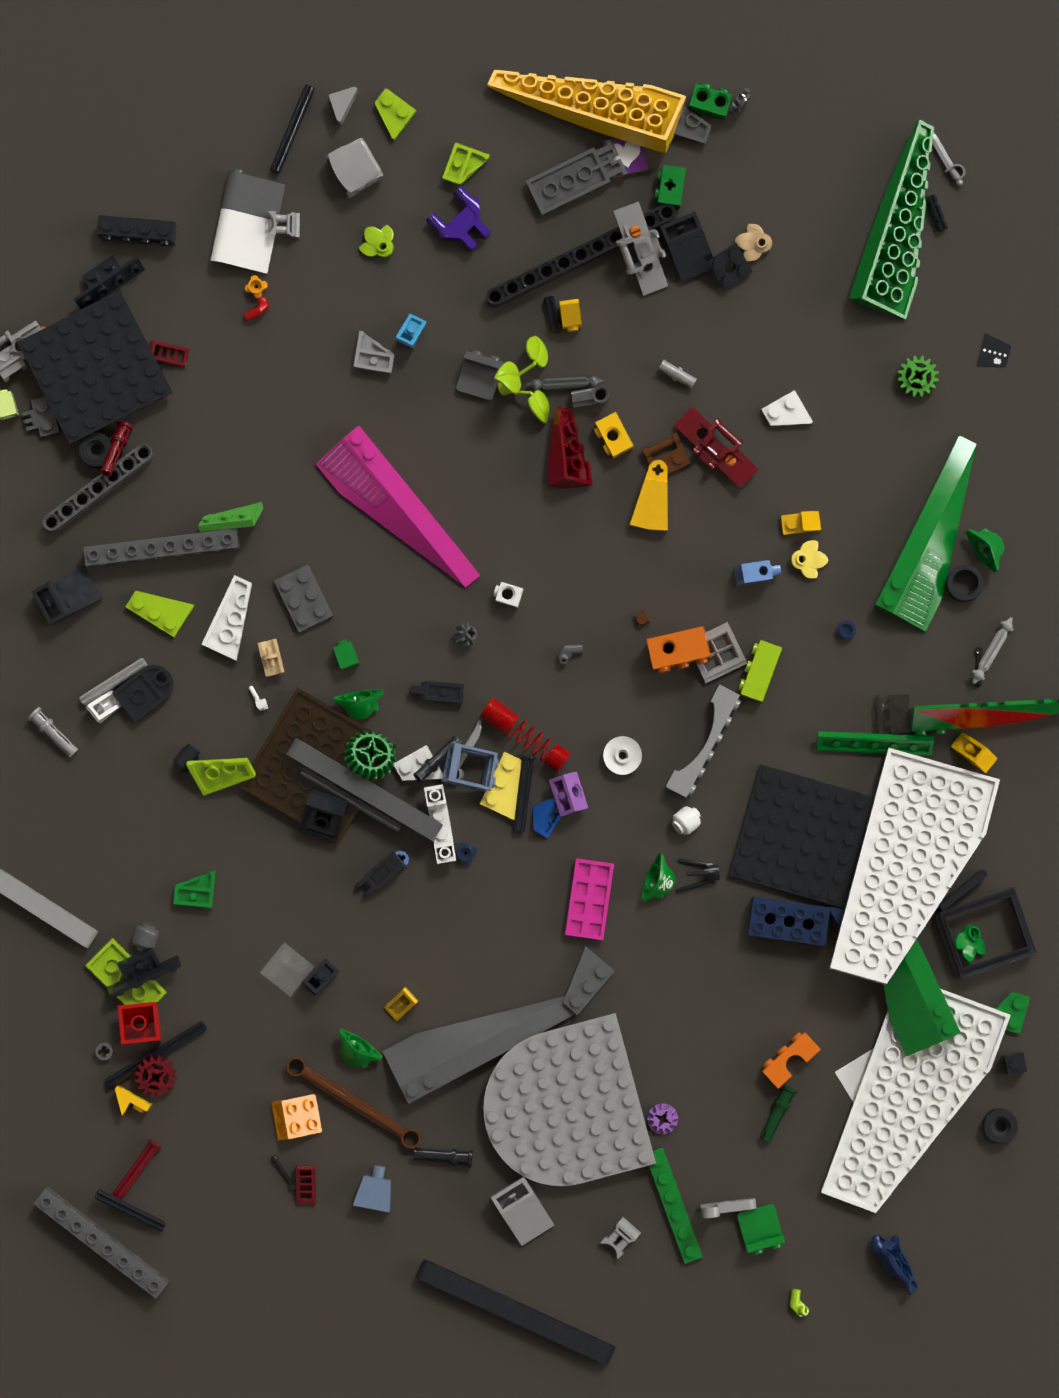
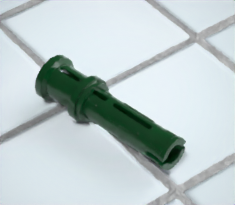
[760,1084,798,1143]

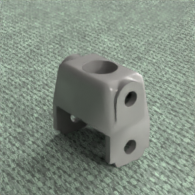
[325,138,384,198]

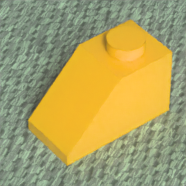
[559,299,582,332]
[951,732,998,773]

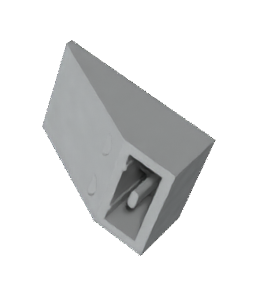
[491,1176,554,1245]

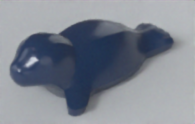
[870,1234,918,1295]

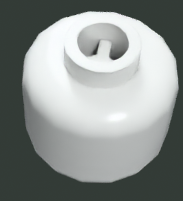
[672,806,701,835]

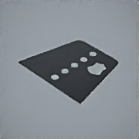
[977,333,1011,367]

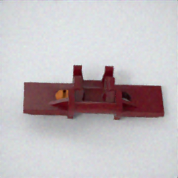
[674,406,759,488]

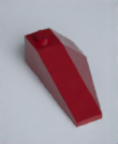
[547,407,593,489]

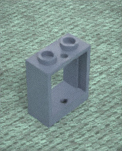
[442,743,499,792]

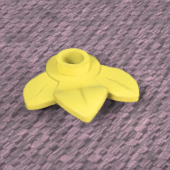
[791,540,828,579]

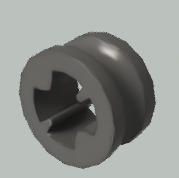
[95,1043,113,1060]

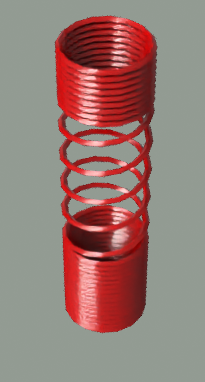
[480,697,571,772]

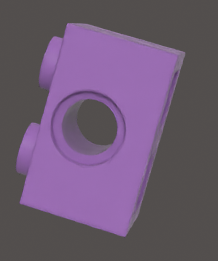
[549,772,588,817]

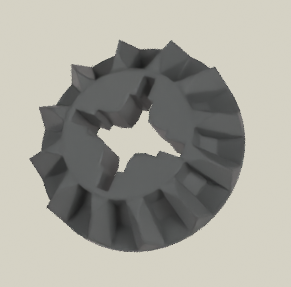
[729,88,751,115]

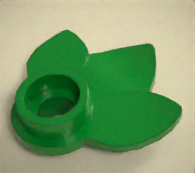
[955,925,985,963]

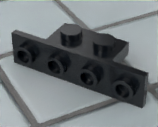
[73,255,145,310]
[108,947,181,998]

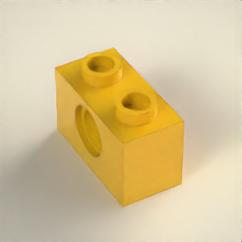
[594,412,633,458]

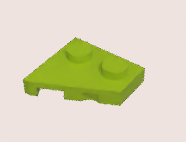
[442,142,490,186]

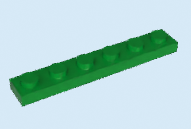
[816,731,934,756]
[649,1147,703,1264]

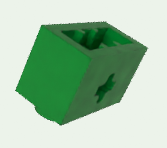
[654,165,686,209]

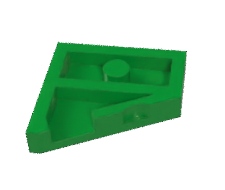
[173,871,216,908]
[996,992,1030,1034]

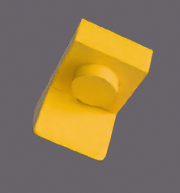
[780,511,821,535]
[115,1085,152,1116]

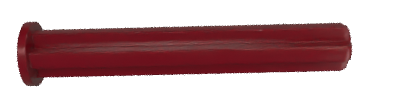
[111,1139,162,1200]

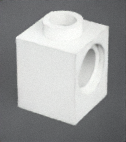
[493,582,523,608]

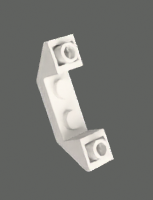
[424,784,456,864]

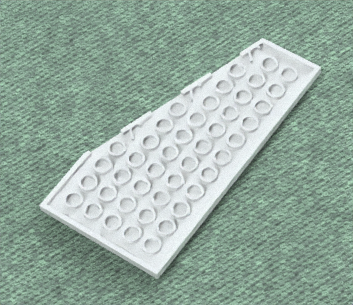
[829,748,1000,985]
[821,989,1011,1213]

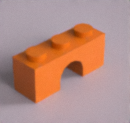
[762,1032,821,1089]

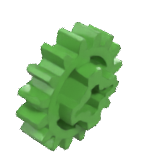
[897,355,939,397]

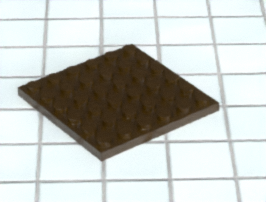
[239,687,397,845]

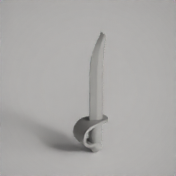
[933,133,966,186]
[445,720,482,784]

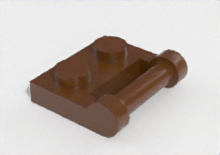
[642,433,691,475]

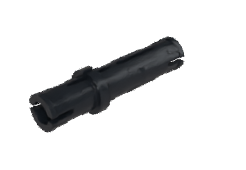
[413,736,462,783]

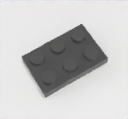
[274,564,333,633]

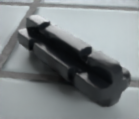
[926,194,948,232]
[544,296,562,333]

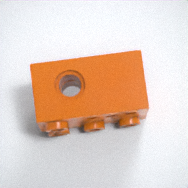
[646,626,712,673]

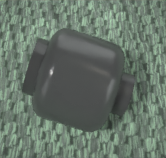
[132,922,159,952]

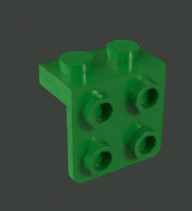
[737,1204,785,1255]

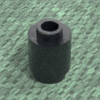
[173,744,200,773]

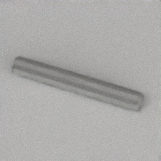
[79,658,148,706]

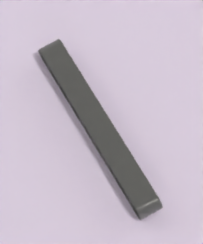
[286,738,443,842]

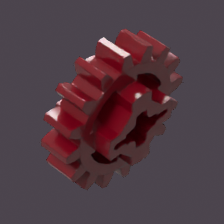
[135,1054,177,1097]

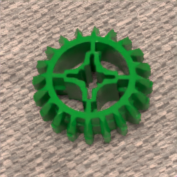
[344,730,396,781]

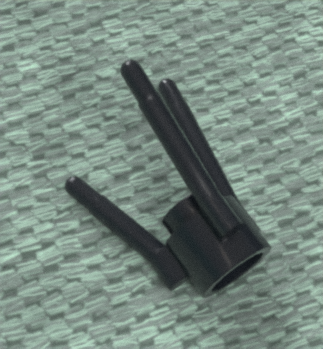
[676,859,720,893]

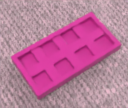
[565,858,614,940]

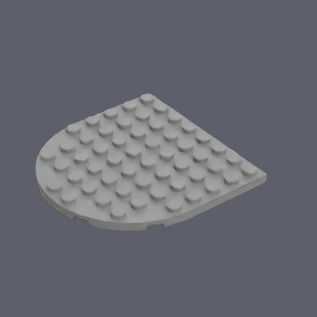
[483,1013,656,1186]

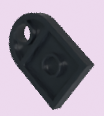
[112,665,174,723]

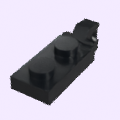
[410,681,464,704]

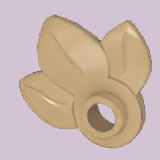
[735,224,773,262]

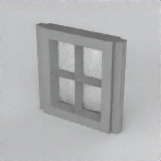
[695,622,747,683]

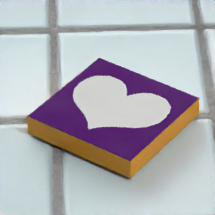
[602,138,648,178]

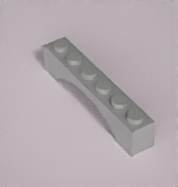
[666,684,741,798]

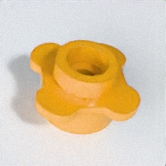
[245,275,268,298]

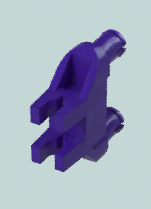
[426,186,491,251]

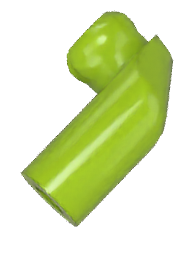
[790,1289,809,1317]

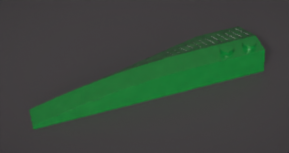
[874,436,976,632]

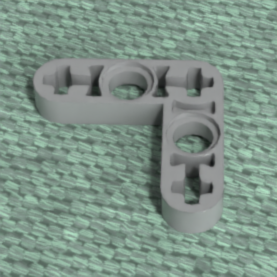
[700,1198,757,1218]

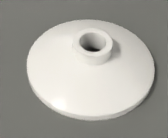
[603,736,642,775]

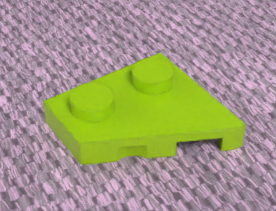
[375,88,416,141]

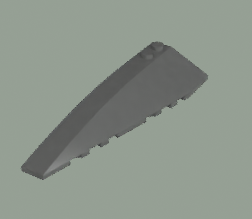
[382,996,575,1104]

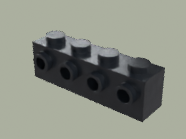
[97,215,177,246]

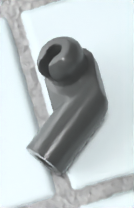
[557,644,583,664]

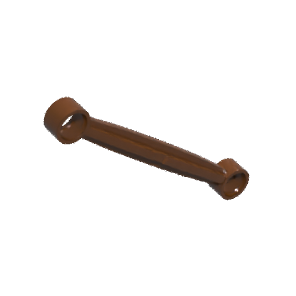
[286,1056,421,1148]

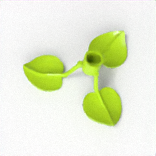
[494,336,549,424]

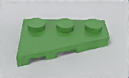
[198,502,264,532]

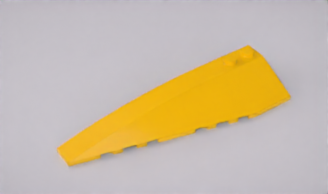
[487,70,686,154]

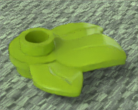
[359,225,394,257]

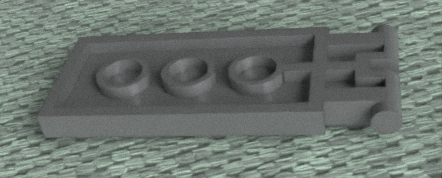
[526,140,628,216]

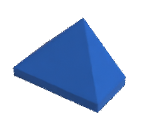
[533,797,561,839]

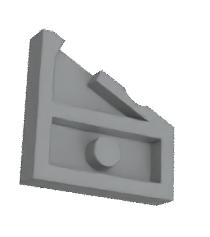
[353,331,395,374]

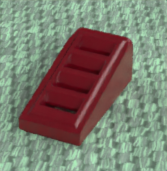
[149,340,189,367]
[296,1165,316,1204]

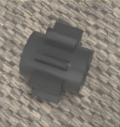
[453,622,477,647]

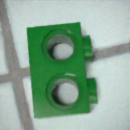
[689,83,732,120]

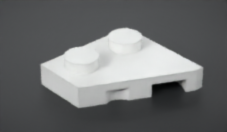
[761,390,813,426]
[394,745,443,781]

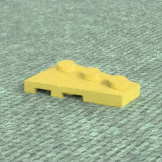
[480,752,522,820]

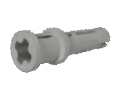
[27,707,78,758]

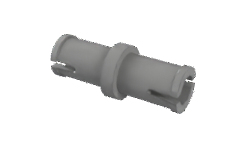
[658,360,697,389]

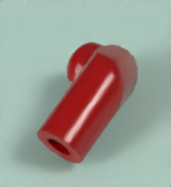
[244,297,269,321]

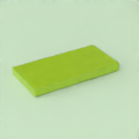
[85,938,167,1005]

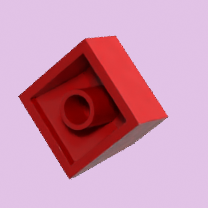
[118,1002,162,1045]

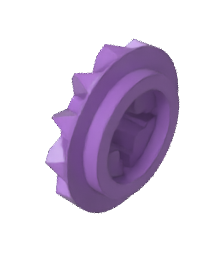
[647,1103,678,1135]

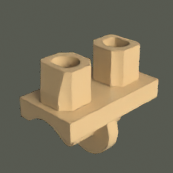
[258,638,285,677]

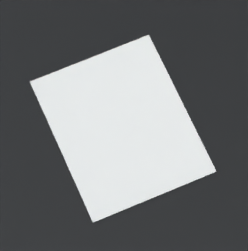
[835,1048,874,1103]

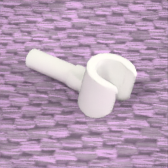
[248,686,268,711]

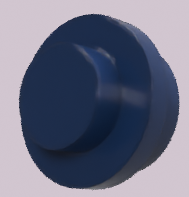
[837,620,856,640]

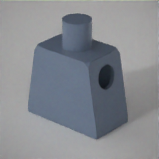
[353,1165,391,1212]

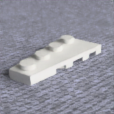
[202,575,252,661]

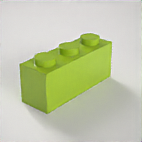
[738,640,782,703]

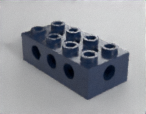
[747,897,830,946]

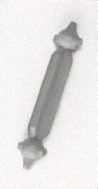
[972,617,1013,684]

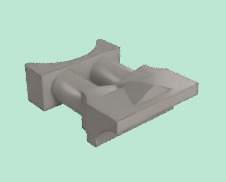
[266,211,300,238]
[601,1217,641,1259]

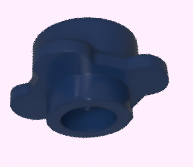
[455,842,477,865]

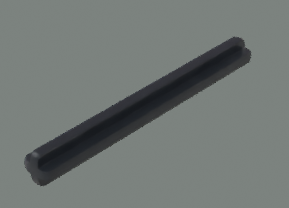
[270,84,315,174]

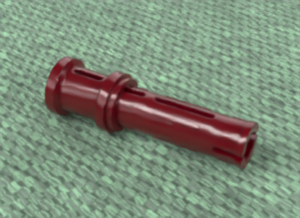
[100,421,133,477]

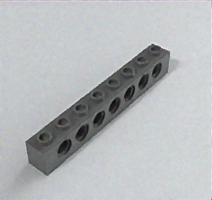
[83,528,240,568]
[34,1187,170,1299]

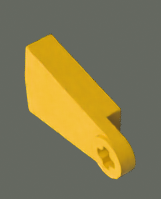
[630,460,668,531]

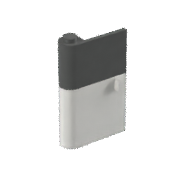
[210,169,285,274]

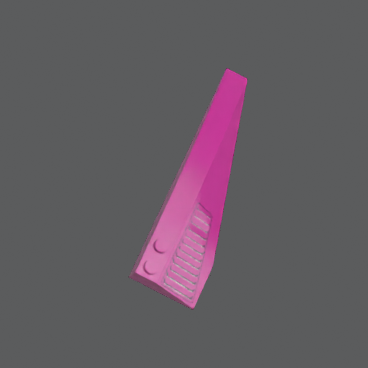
[316,426,480,588]

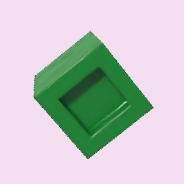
[333,639,359,670]

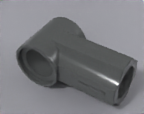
[571,386,610,408]

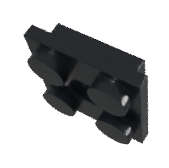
[707,243,753,291]

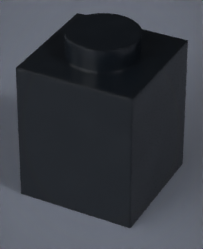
[1002,1052,1027,1075]

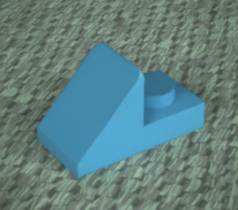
[395,314,427,349]

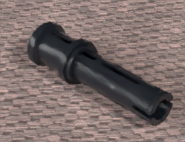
[414,1147,473,1168]

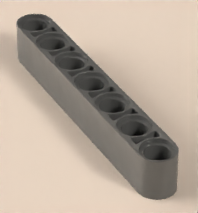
[43,444,154,533]

